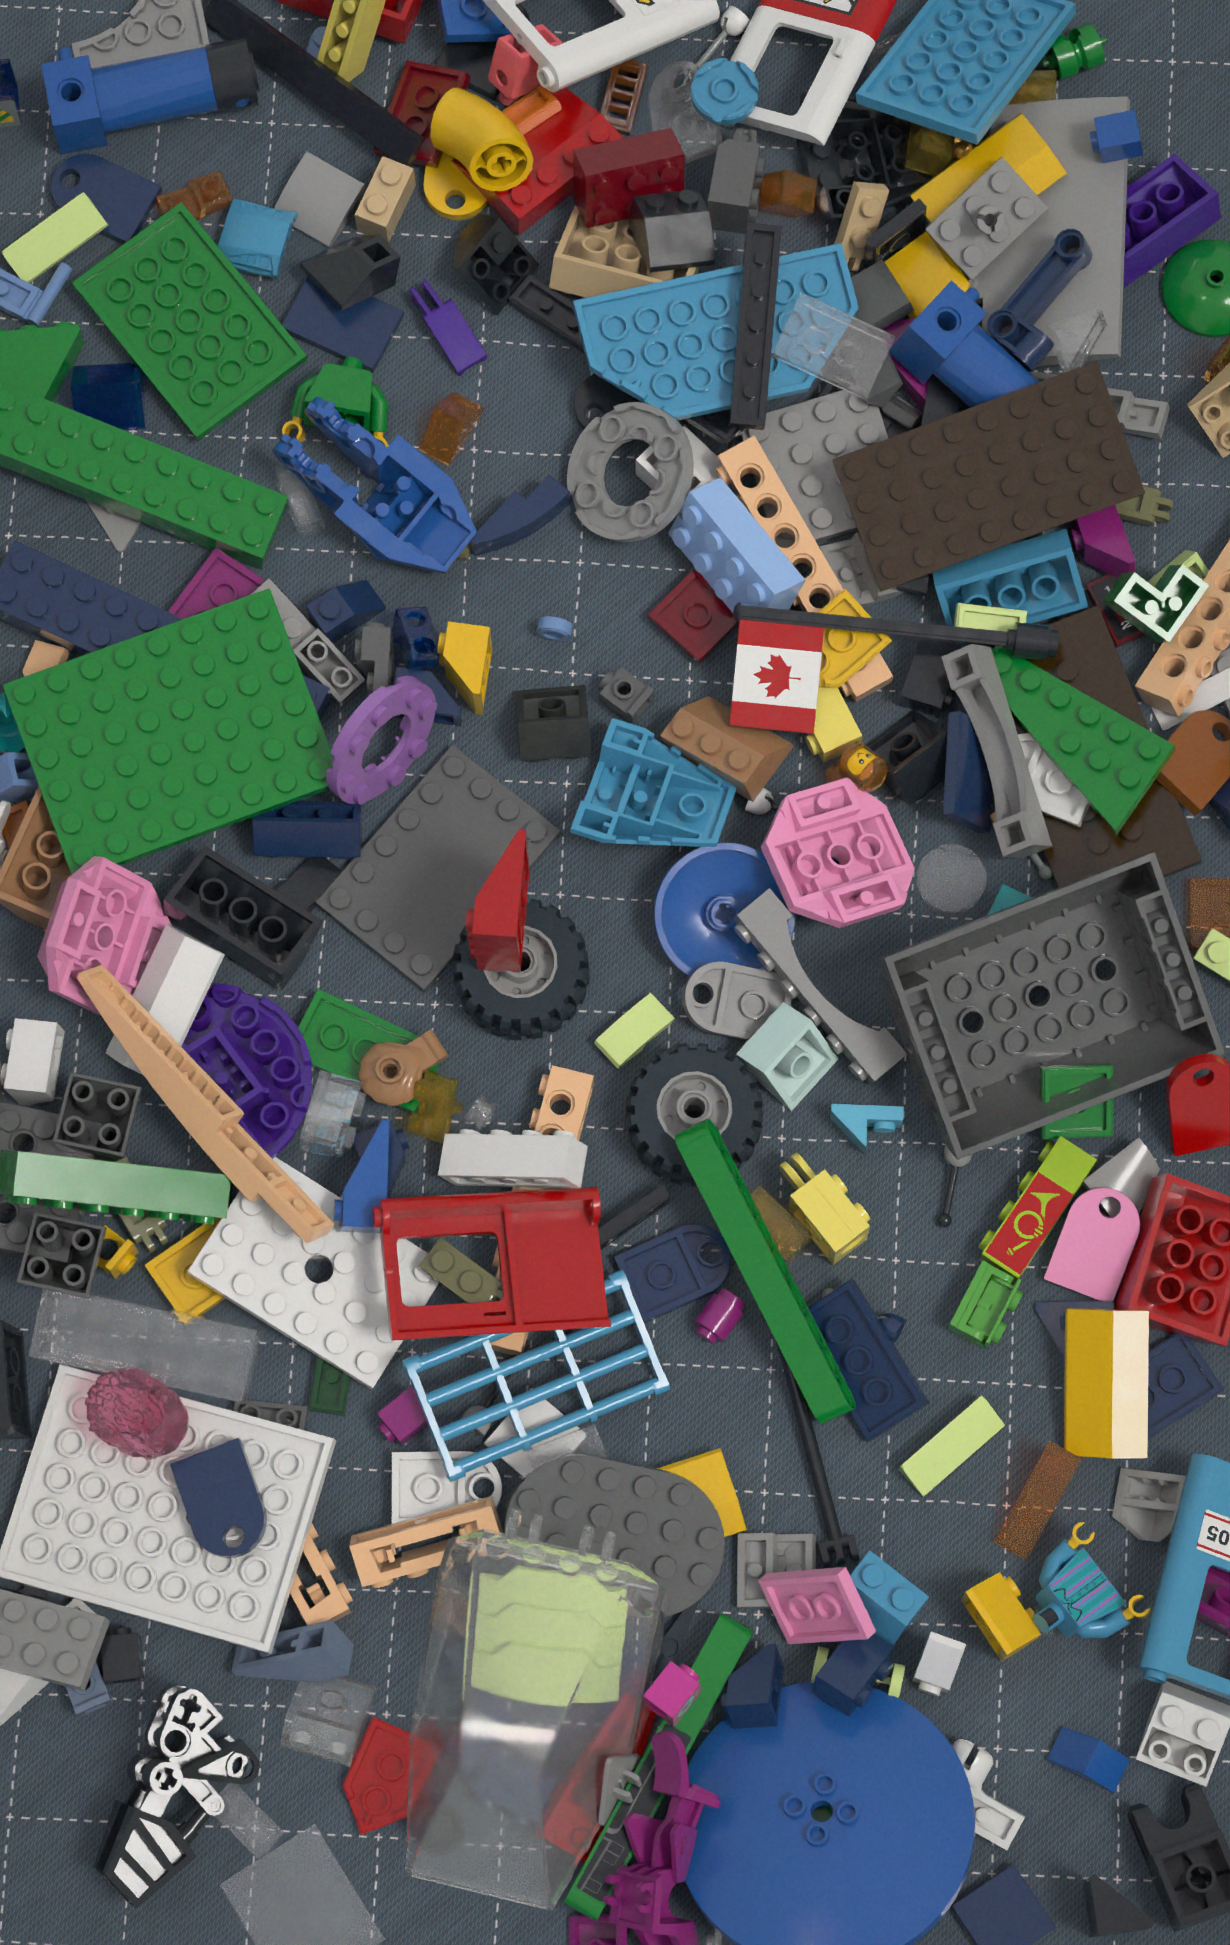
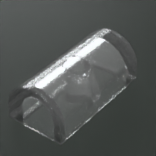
[275,464,326,540]

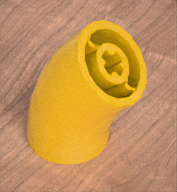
[430,88,533,191]

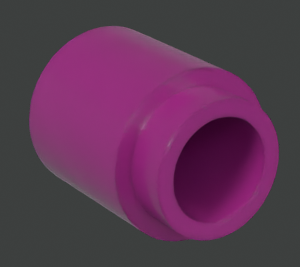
[694,1288,745,1344]

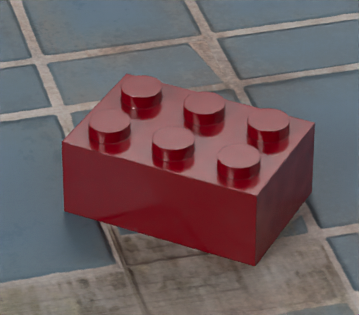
[573,128,685,228]

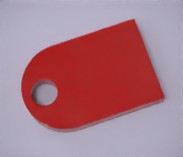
[1166,1054,1230,1156]

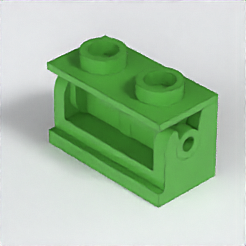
[948,1260,1023,1350]

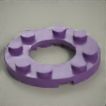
[326,676,437,805]

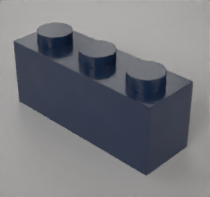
[253,801,362,859]

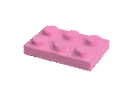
[758,1567,876,1644]

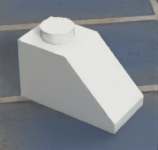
[912,1632,966,1697]

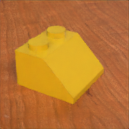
[438,621,493,715]
[961,1572,1041,1662]

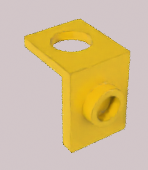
[98,1225,139,1280]

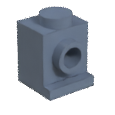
[65,1661,114,1718]

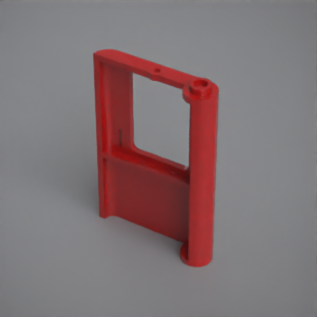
[372,1186,611,1341]

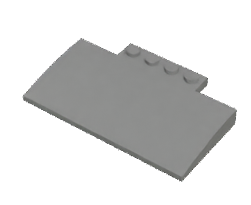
[963,97,1130,367]

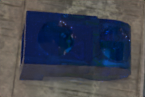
[391,607,439,669]

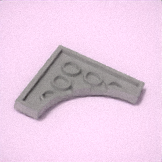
[71,0,210,68]

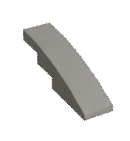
[1030,371,1170,439]

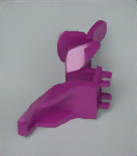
[603,1731,721,1945]

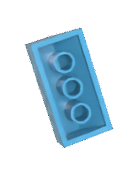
[932,529,1088,644]

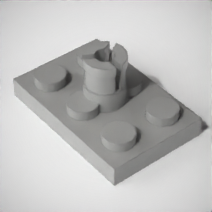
[924,157,1048,280]

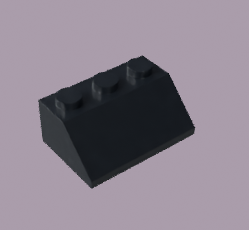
[0,1320,32,1439]

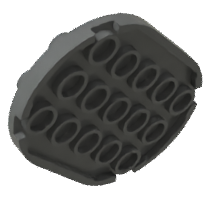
[504,1454,725,1618]

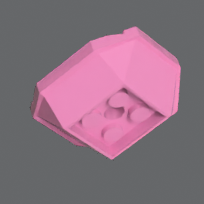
[761,778,915,928]
[37,856,172,1015]

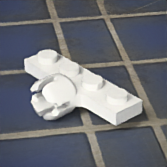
[952,1739,1025,1850]

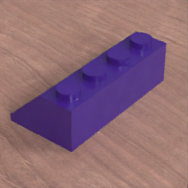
[1123,153,1221,289]

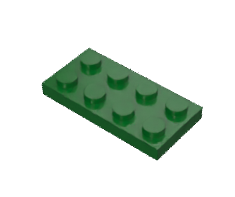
[298,989,447,1115]

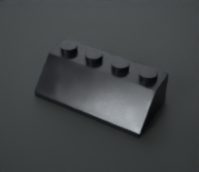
[164,845,323,991]

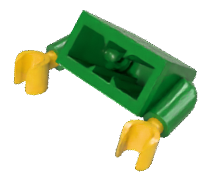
[282,357,388,447]

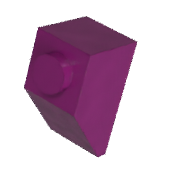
[1070,505,1136,578]

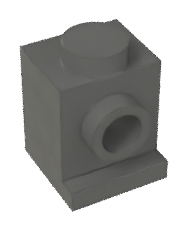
[599,667,654,724]

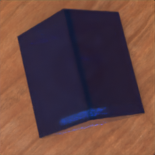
[71,363,146,430]

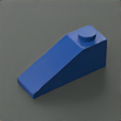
[333,1120,389,1233]

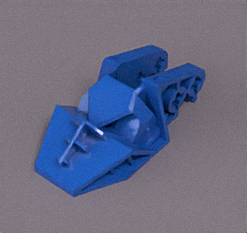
[272,397,477,573]

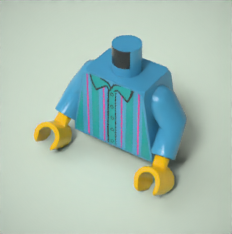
[1033,1522,1151,1638]

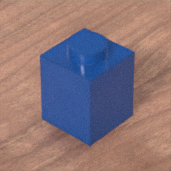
[1089,110,1143,164]

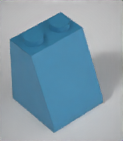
[850,1551,929,1646]

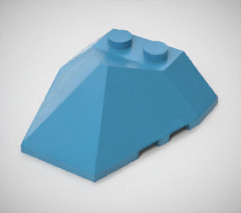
[570,718,737,847]

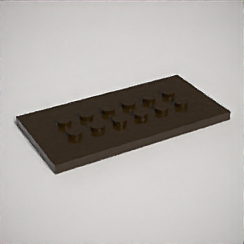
[991,605,1202,887]

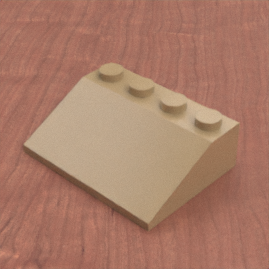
[549,205,700,298]

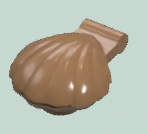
[358,1030,449,1106]

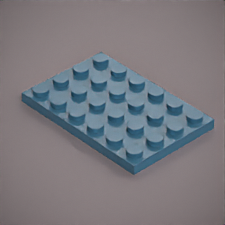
[856,0,1076,145]

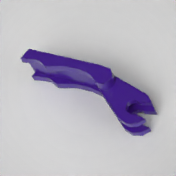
[408,279,488,376]

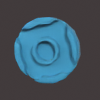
[691,58,758,125]

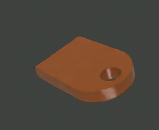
[1156,710,1230,816]

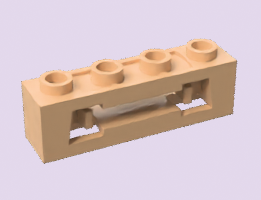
[349,1496,505,1588]
[290,1522,353,1625]

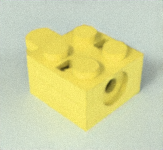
[779,1152,870,1265]

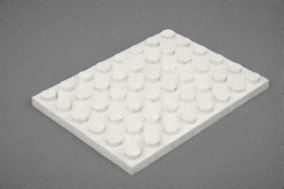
[0,1364,336,1654]

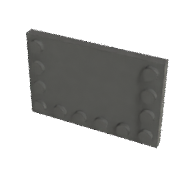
[316,744,561,993]

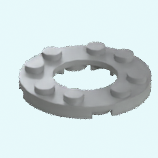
[567,402,694,542]

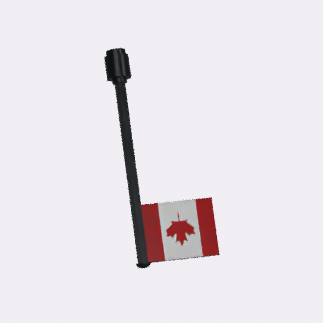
[729,602,1059,734]

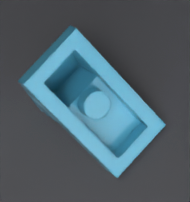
[830,1104,904,1154]

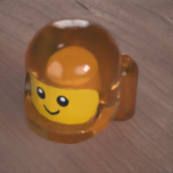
[824,741,888,792]

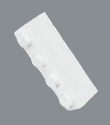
[438,1129,588,1188]

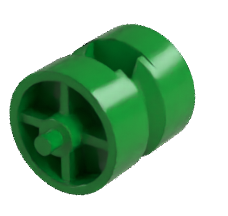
[1042,23,1107,82]

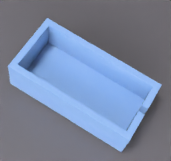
[668,477,805,613]

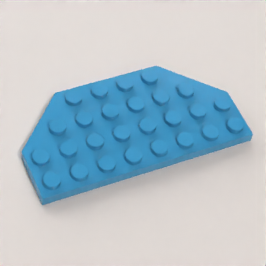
[572,243,859,420]

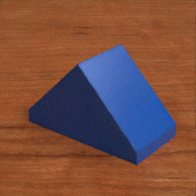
[1047,1726,1130,1794]

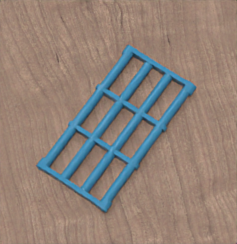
[402,1270,670,1482]

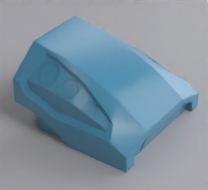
[218,199,298,279]

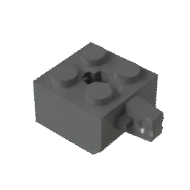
[708,128,765,234]

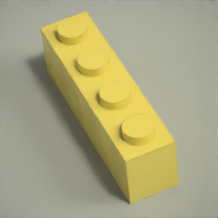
[317,0,386,82]
[805,687,862,763]

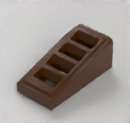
[600,59,648,135]

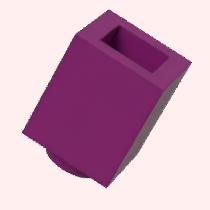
[377,1386,436,1446]

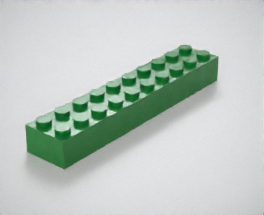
[0,381,288,570]

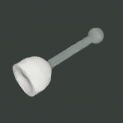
[687,6,750,78]

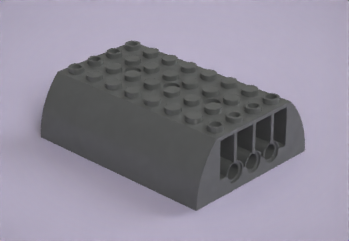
[878,851,1225,1160]

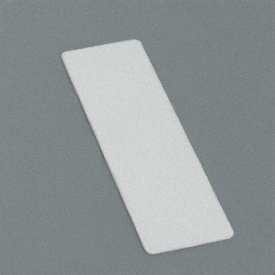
[1152,668,1230,730]

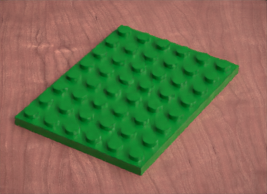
[3,588,333,875]

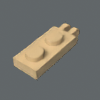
[834,181,889,271]

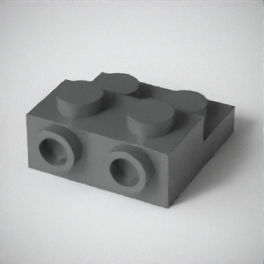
[355,622,395,695]

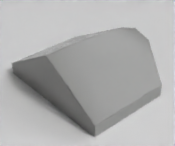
[1112,1468,1186,1542]

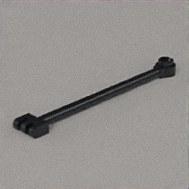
[761,1312,860,1569]

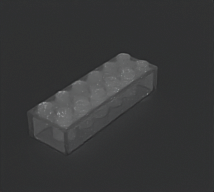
[28,1289,263,1402]

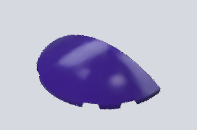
[181,983,313,1159]

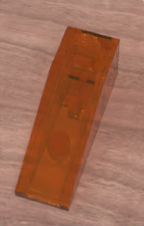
[994,1441,1082,1560]

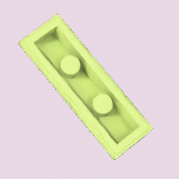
[2,192,109,283]
[899,1395,1005,1497]

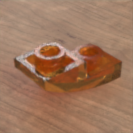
[155,171,233,221]

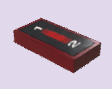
[1085,574,1145,648]

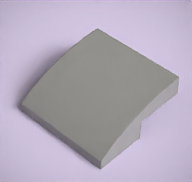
[274,151,365,249]
[819,533,905,608]
[737,1533,816,1609]

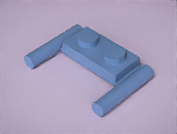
[0,262,73,326]

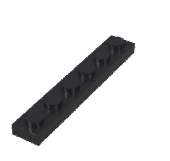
[729,222,782,430]

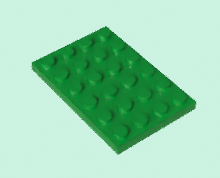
[72,202,308,441]

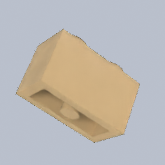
[355,156,416,243]

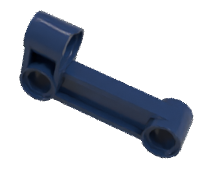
[987,229,1092,372]

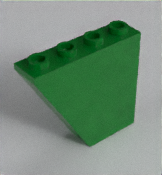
[0,322,84,402]

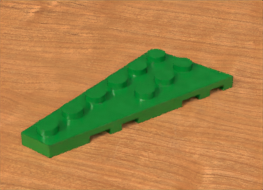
[992,645,1175,836]

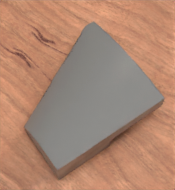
[1082,1138,1160,1217]

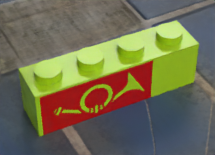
[978,1136,1097,1283]

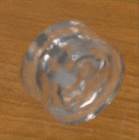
[465,1094,498,1131]

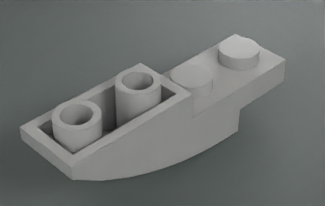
[251,579,366,704]

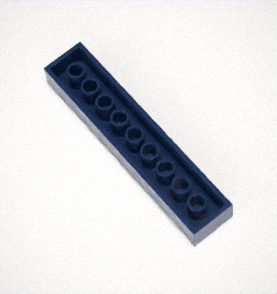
[0,541,332,722]

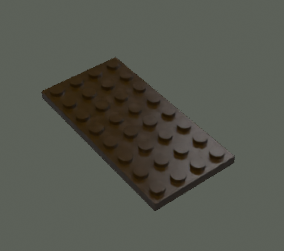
[832,361,1145,592]

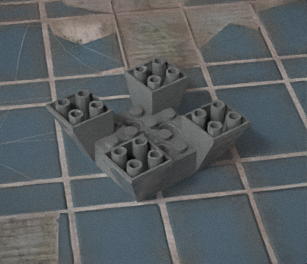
[0,1058,142,1299]

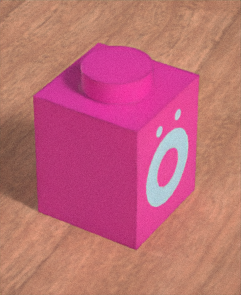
[643,1661,701,1727]

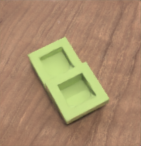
[594,993,675,1069]

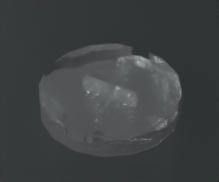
[916,844,987,915]

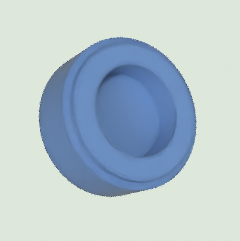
[536,616,573,641]

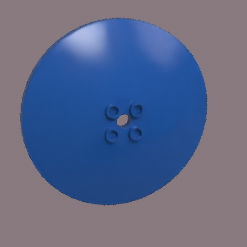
[685,1682,976,1945]

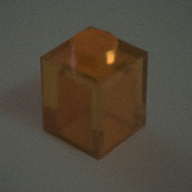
[760,169,817,218]

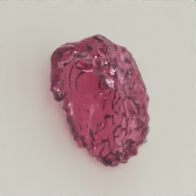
[84,1367,189,1461]

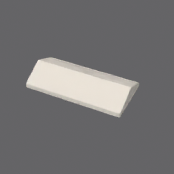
[105,924,225,1075]

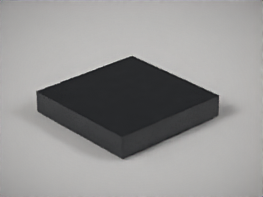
[863,198,927,269]

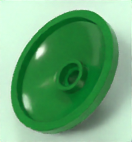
[1161,239,1230,338]

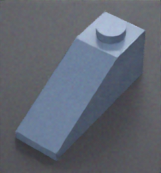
[231,1620,354,1682]

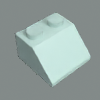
[736,1002,838,1111]

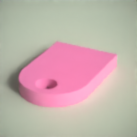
[1043,1187,1140,1302]

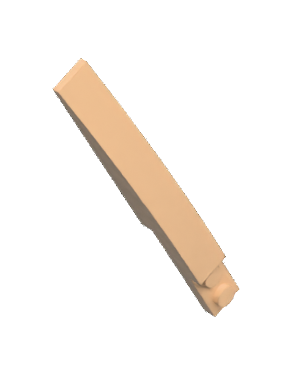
[77,965,335,1244]

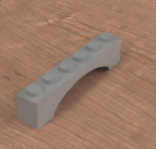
[942,644,1052,859]
[732,888,907,1085]

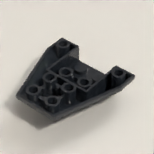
[796,93,946,221]

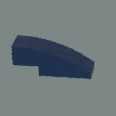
[469,475,570,556]

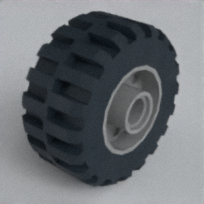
[452,898,589,1041]
[626,1043,763,1186]

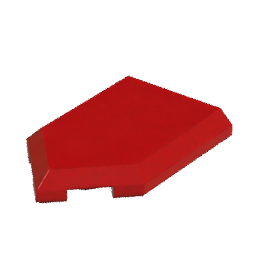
[342,1717,441,1835]

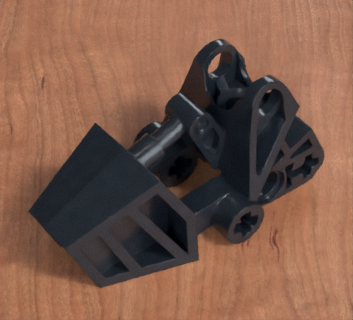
[94,1684,260,1909]

